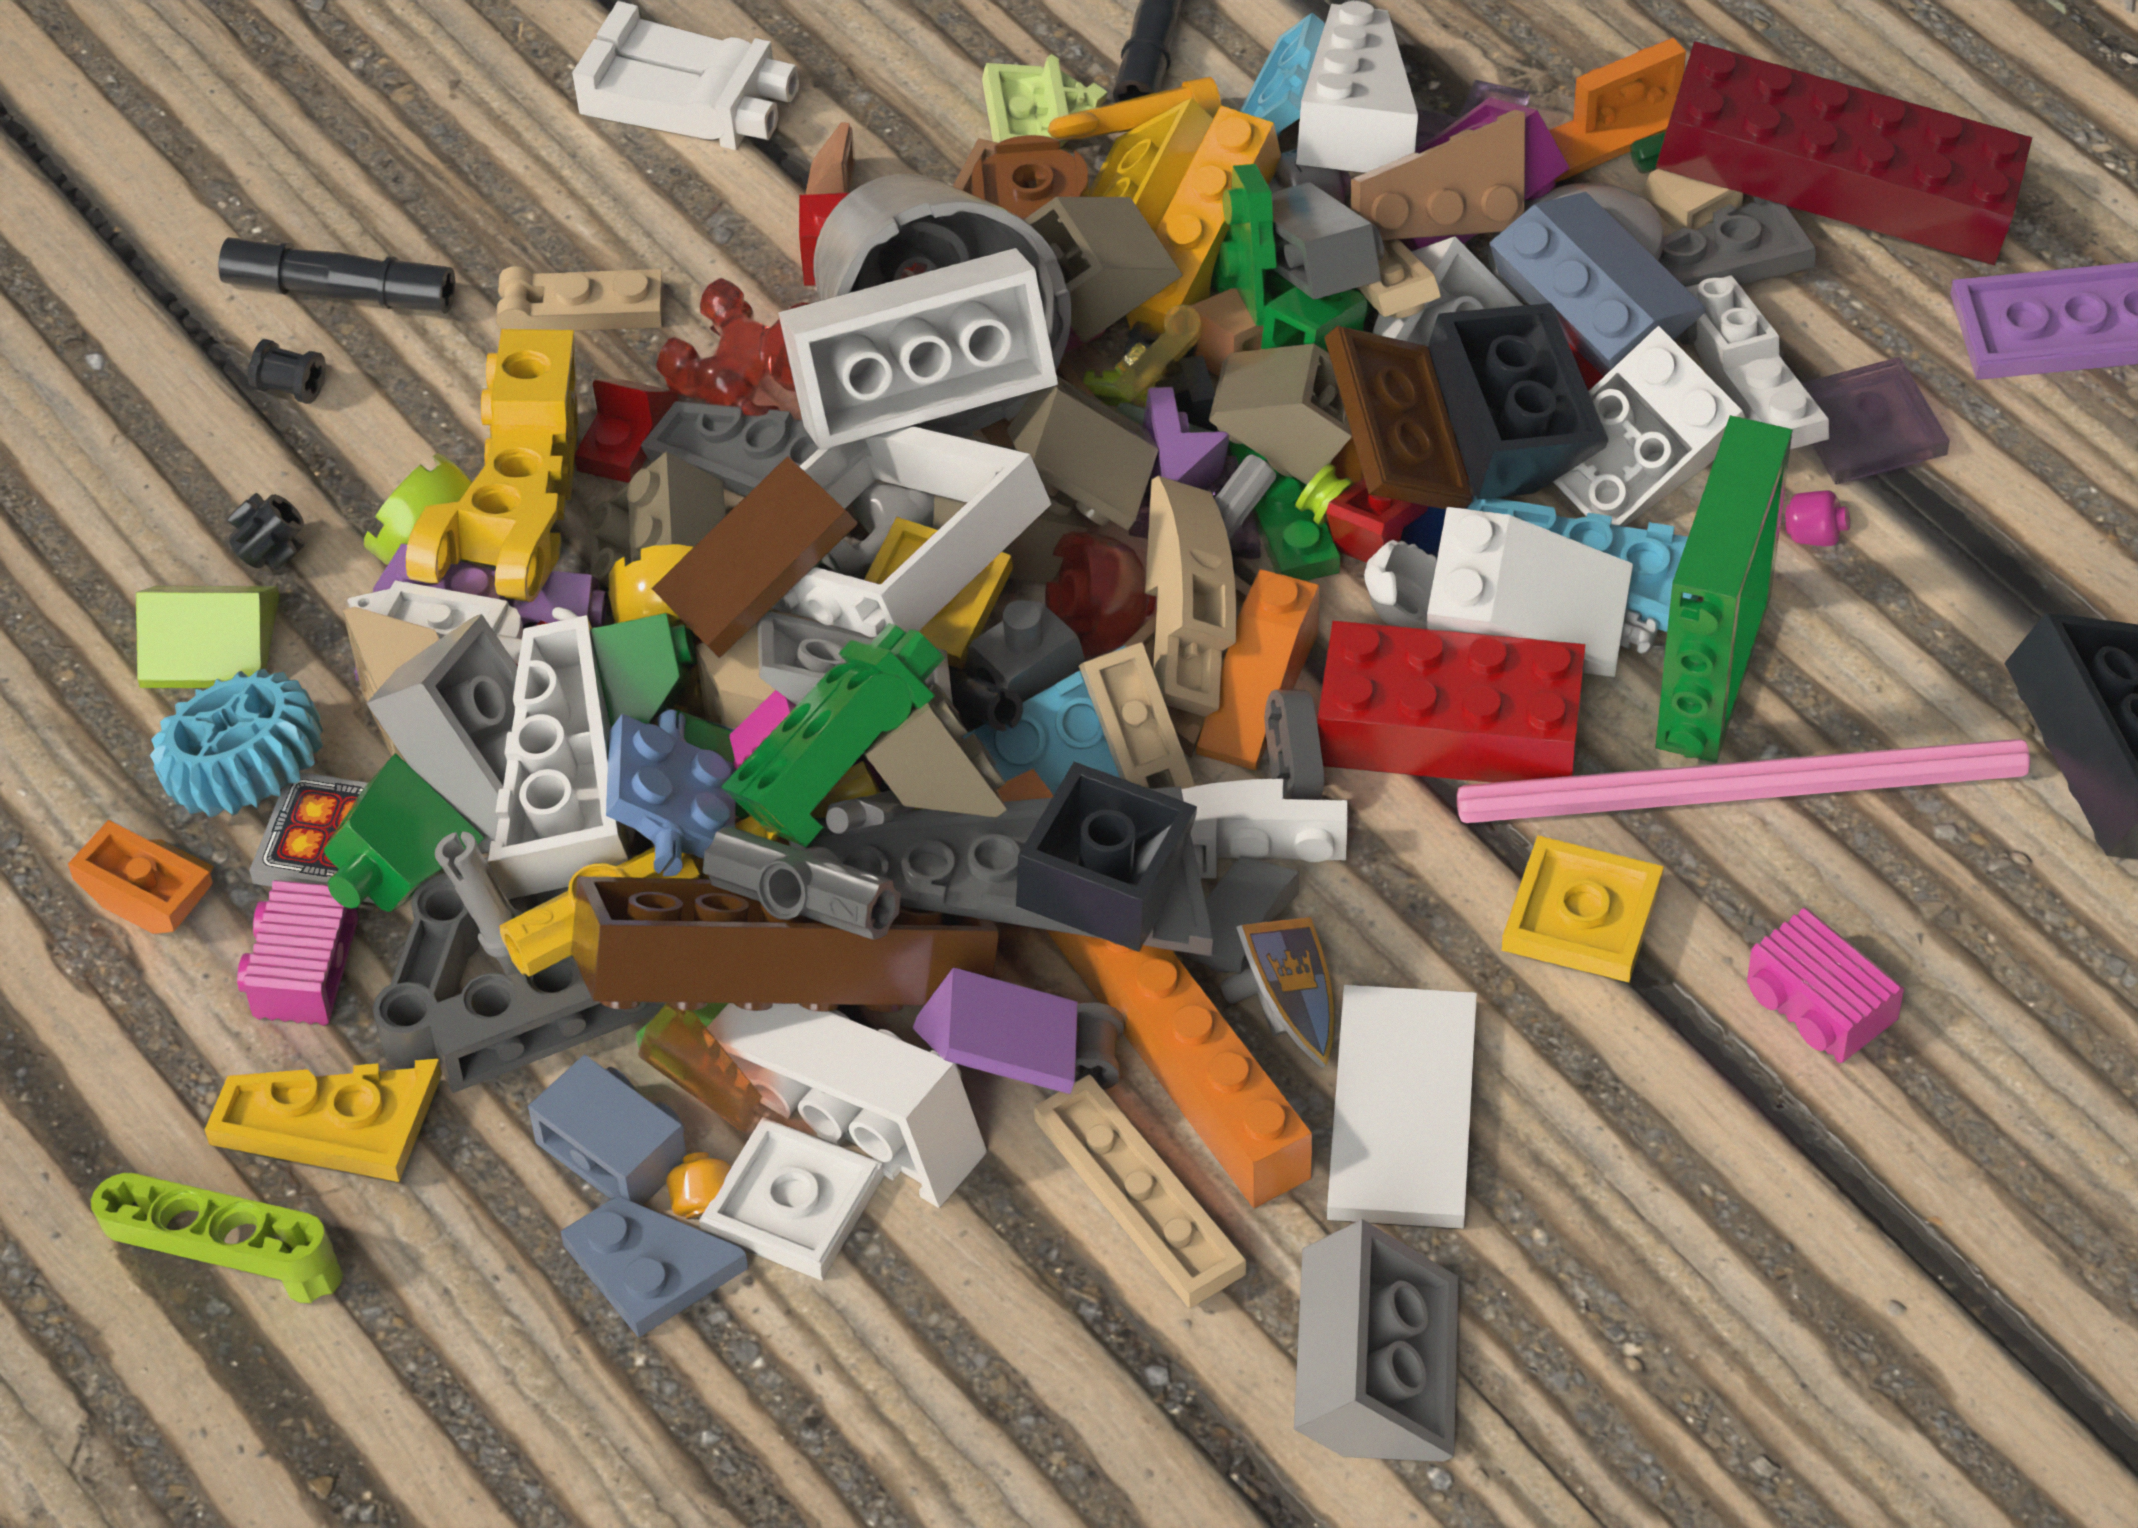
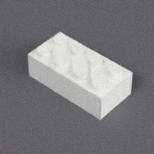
[778,248,1058,450]

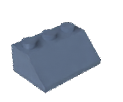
[1489,191,1706,377]

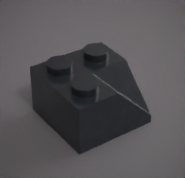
[1016,761,1197,952]

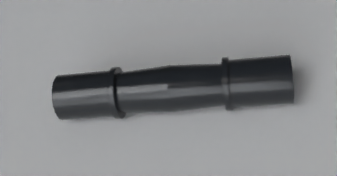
[1113,0,1185,103]
[218,237,455,314]

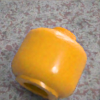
[666,1152,731,1219]

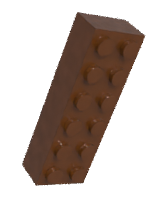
[571,876,999,1012]

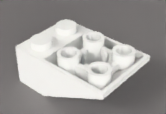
[1553,326,1745,527]

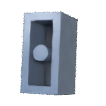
[528,1054,687,1206]

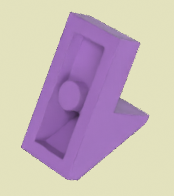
[1142,387,1229,490]

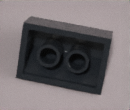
[1428,303,1609,500]

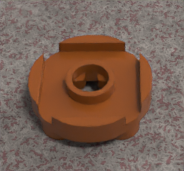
[972,135,1089,220]

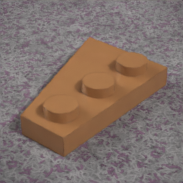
[1351,109,1525,240]

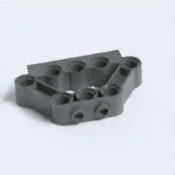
[373,857,669,1093]

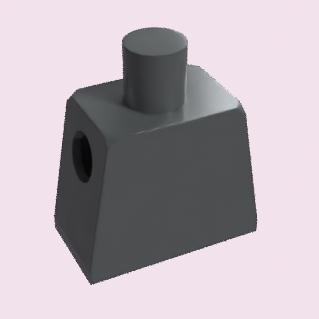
[961,600,1086,729]

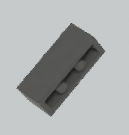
[1272,182,1384,300]

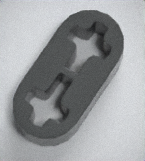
[1264,689,1324,800]

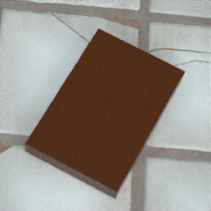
[1324,326,1473,510]
[651,456,858,658]

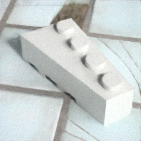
[1296,1,1418,173]
[488,615,632,899]
[701,1003,987,1208]

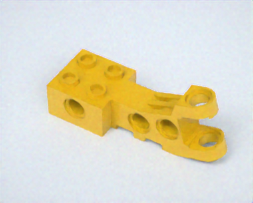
[406,329,579,602]

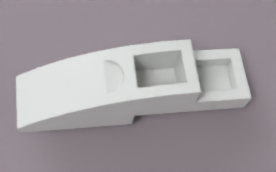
[1685,275,1829,449]
[1181,779,1347,878]

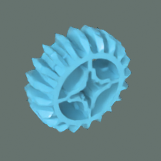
[150,669,323,818]

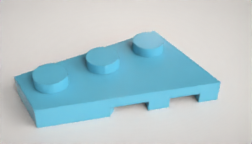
[1240,12,1325,138]

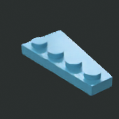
[1467,496,1699,632]
[963,645,1126,795]

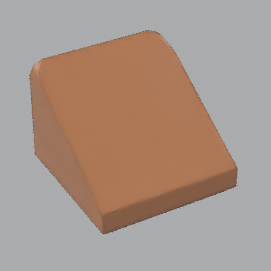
[806,122,856,194]

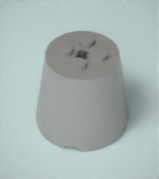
[814,174,1071,438]

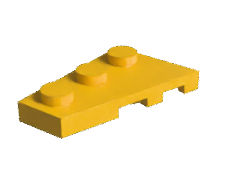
[204,1059,442,1182]

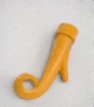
[1047,76,1221,141]

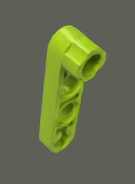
[91,1173,343,1303]

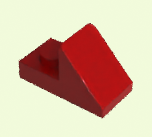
[574,379,678,483]
[1326,478,1428,563]

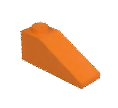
[1196,569,1319,771]

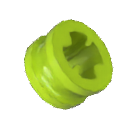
[1295,463,1354,526]

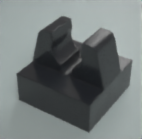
[1154,355,1217,432]

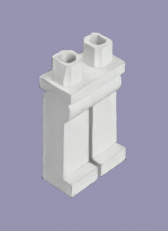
[572,1,799,150]

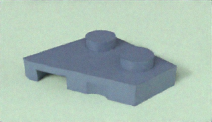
[560,1196,748,1338]

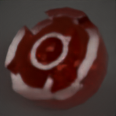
[1045,531,1156,657]

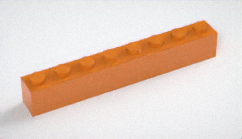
[997,769,1312,1209]

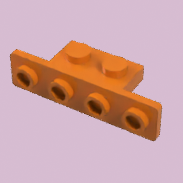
[1549,37,1686,182]

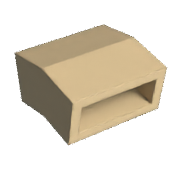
[1642,169,1743,231]

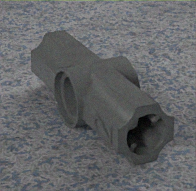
[703,827,901,940]

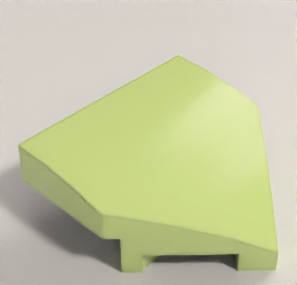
[982,54,1108,148]

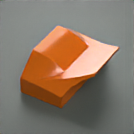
[68,819,214,934]

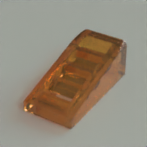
[638,1003,763,1131]

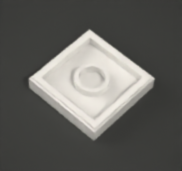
[699,1117,884,1280]

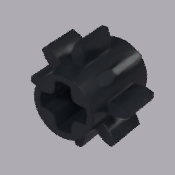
[227,493,305,570]

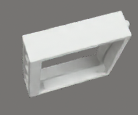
[772,426,1051,637]

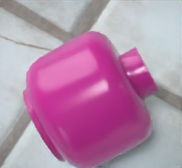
[1785,490,1850,547]

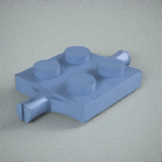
[606,710,736,877]

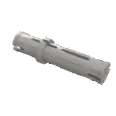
[435,832,523,976]

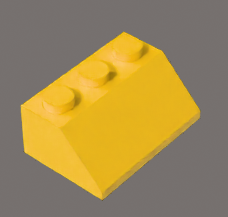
[1088,97,1213,233]

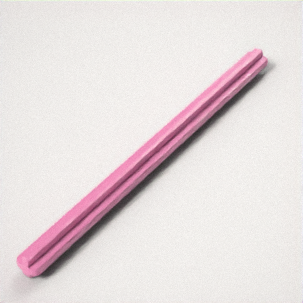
[1457,739,2030,823]

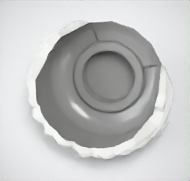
[1364,540,1437,629]

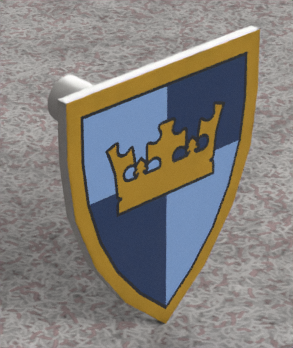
[1221,917,1334,1068]

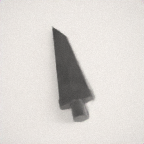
[826,790,915,834]

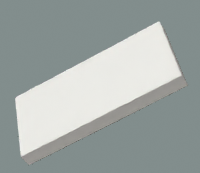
[1327,985,1477,1229]

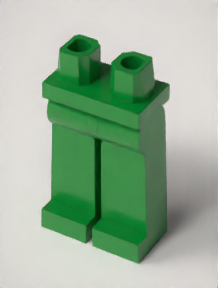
[721,623,945,847]

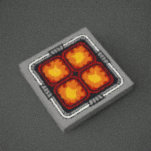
[249,772,374,903]

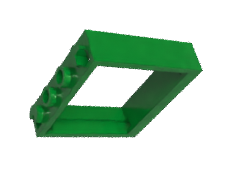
[1655,415,1793,763]

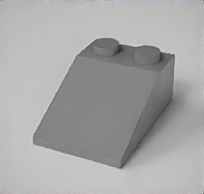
[757,612,953,760]

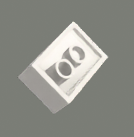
[1427,507,1633,677]

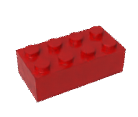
[1318,620,1586,783]

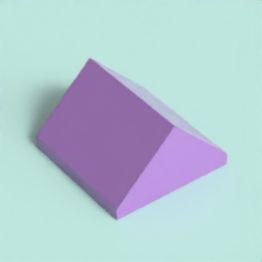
[913,968,1078,1094]

